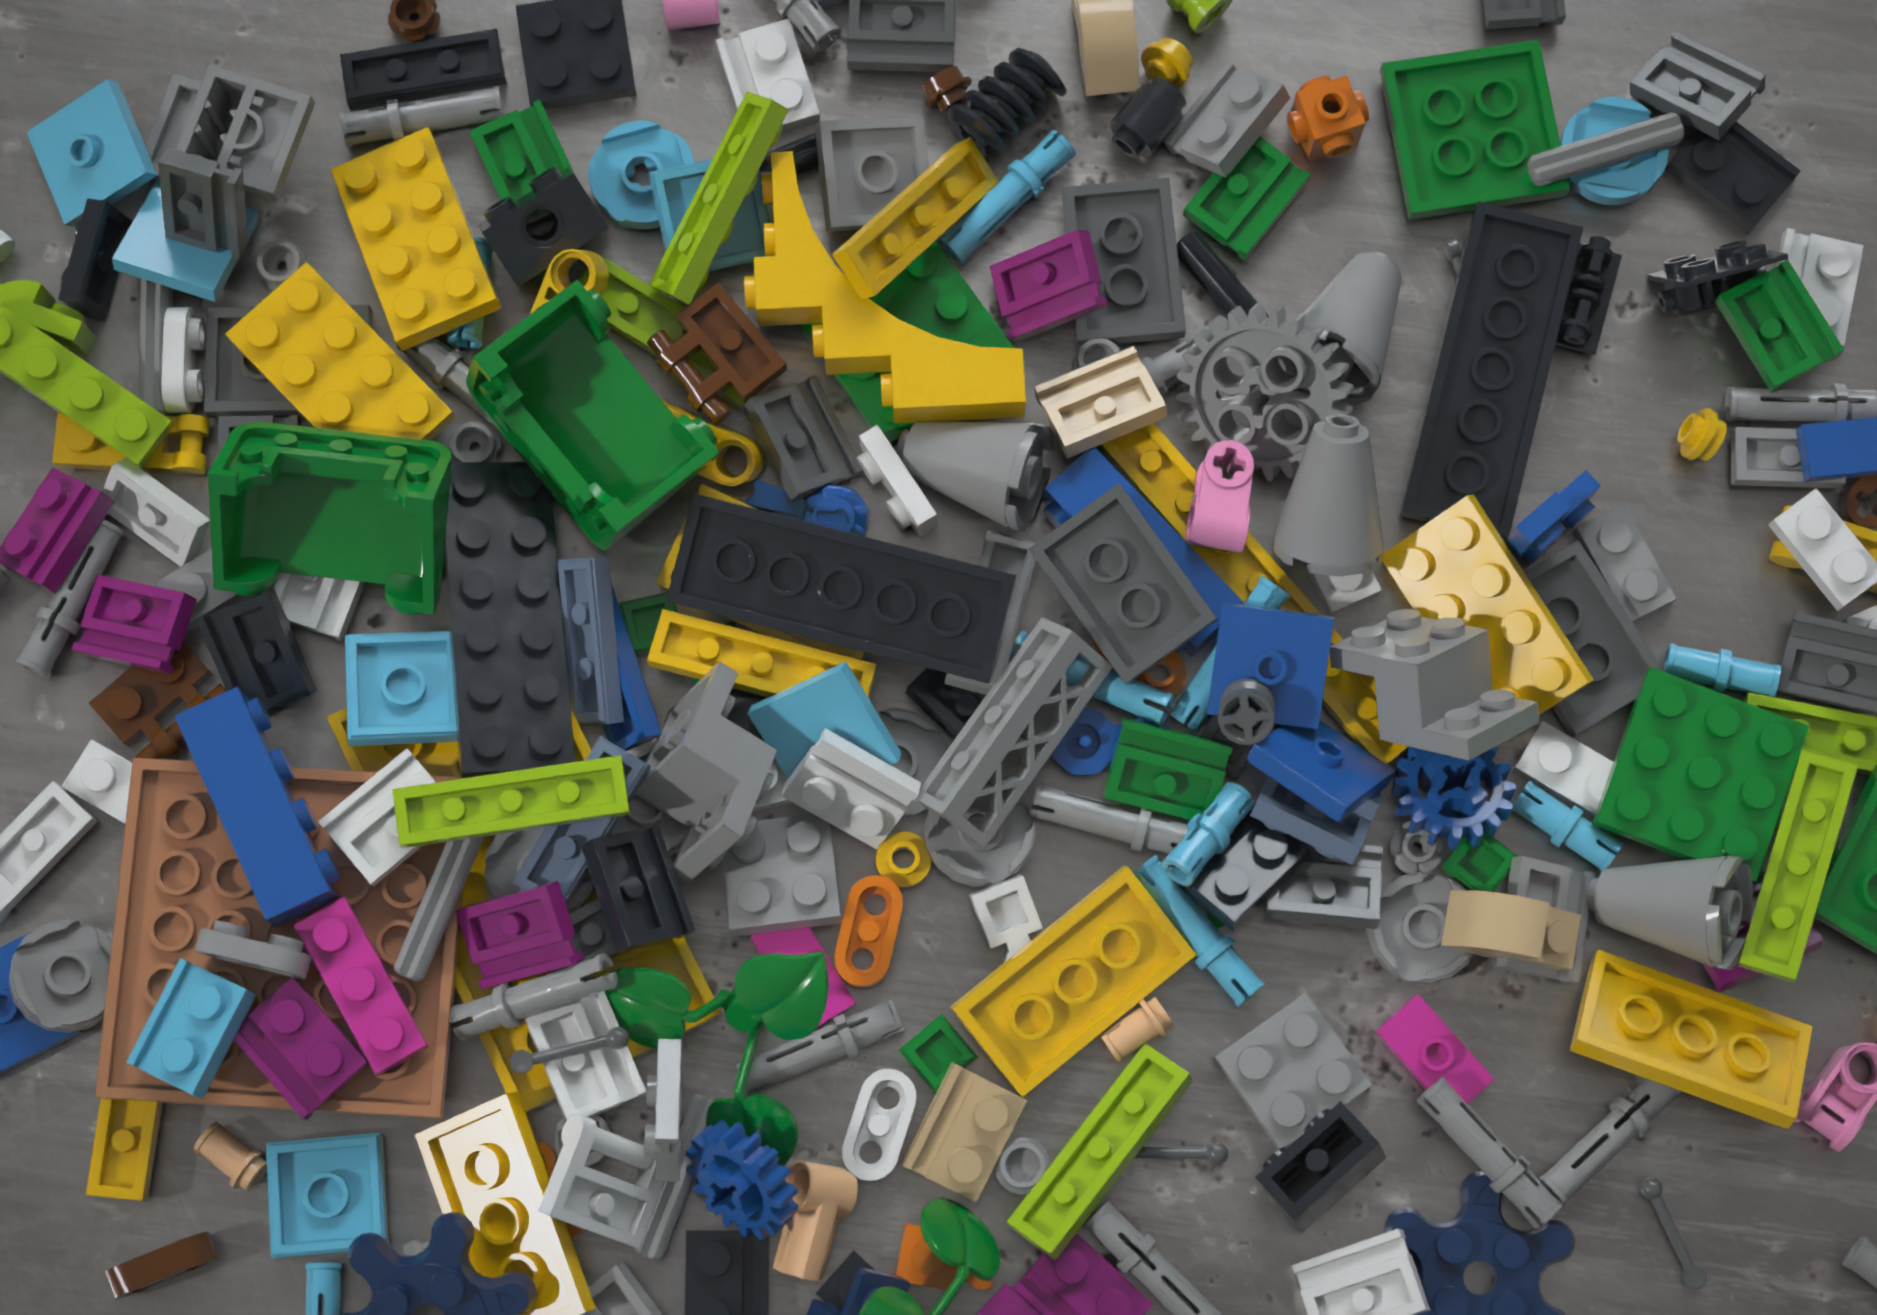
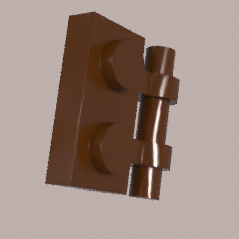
[647,282,788,425]
[89,640,227,760]

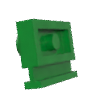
[469,100,577,225]
[1183,136,1311,261]
[1715,259,1844,393]
[1102,717,1233,820]

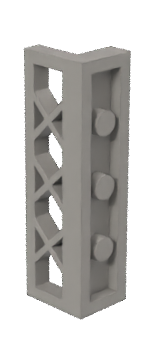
[915,617,1113,848]

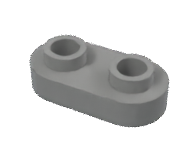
[194,920,312,979]

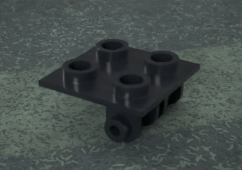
[1556,236,1622,355]
[1647,240,1789,315]

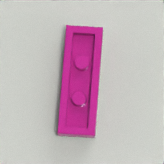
[293,897,429,1076]

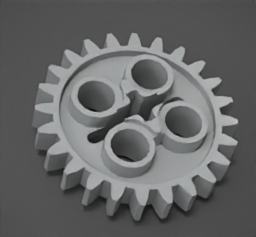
[1176,303,1354,481]

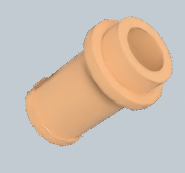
[1099,997,1174,1063]
[193,1122,267,1191]

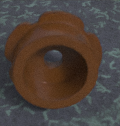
[388,0,440,42]
[921,66,972,113]

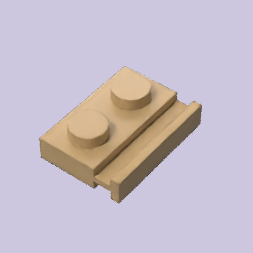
[1034,346,1168,458]
[901,1062,1028,1203]

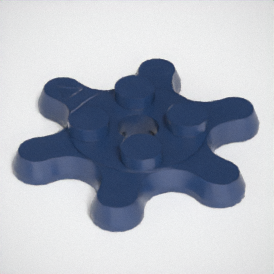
[1385,1170,1575,1315]
[342,1212,537,1315]

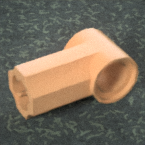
[773,1160,858,1281]

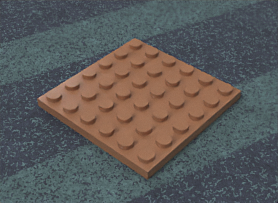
[95,758,464,1119]

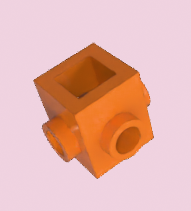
[1287,75,1369,162]

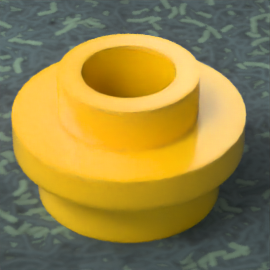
[1141,38,1193,88]
[1677,408,1727,461]
[876,831,932,888]

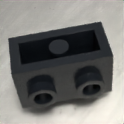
[1255,1101,1387,1233]

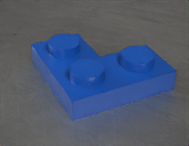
[1505,470,1601,564]

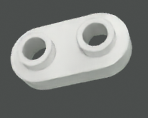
[161,307,206,413]
[842,1069,917,1182]

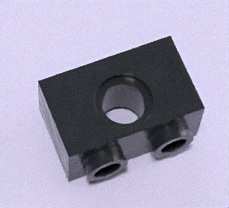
[478,166,609,287]

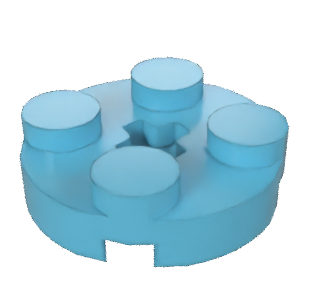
[1560,97,1669,205]
[588,120,695,229]

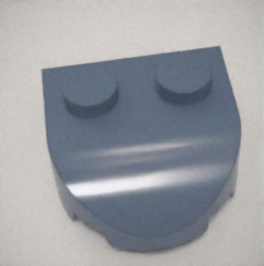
[1250,776,1381,865]

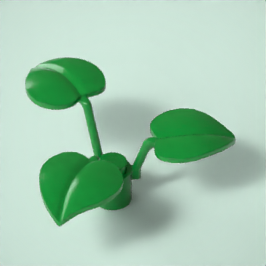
[602,952,829,1166]
[859,1196,1000,1315]

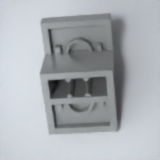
[145,64,315,201]
[1330,609,1539,760]
[635,661,777,882]

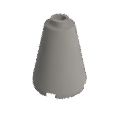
[1279,252,1402,405]
[1273,414,1384,576]
[896,421,1054,532]
[1587,856,1753,970]

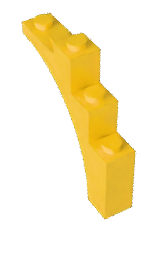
[744,151,1026,424]

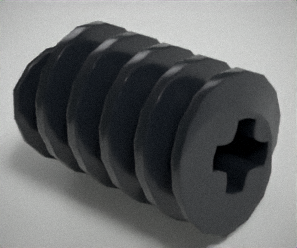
[947,48,1067,163]

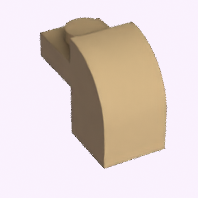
[1071,0,1139,96]
[1441,890,1581,970]

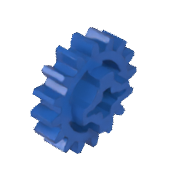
[1391,747,1516,850]
[685,1120,798,1240]

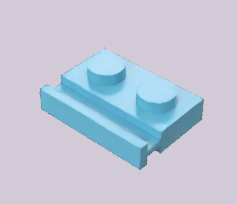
[126,958,257,1099]

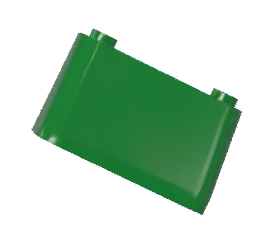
[466,279,720,551]
[208,422,452,615]

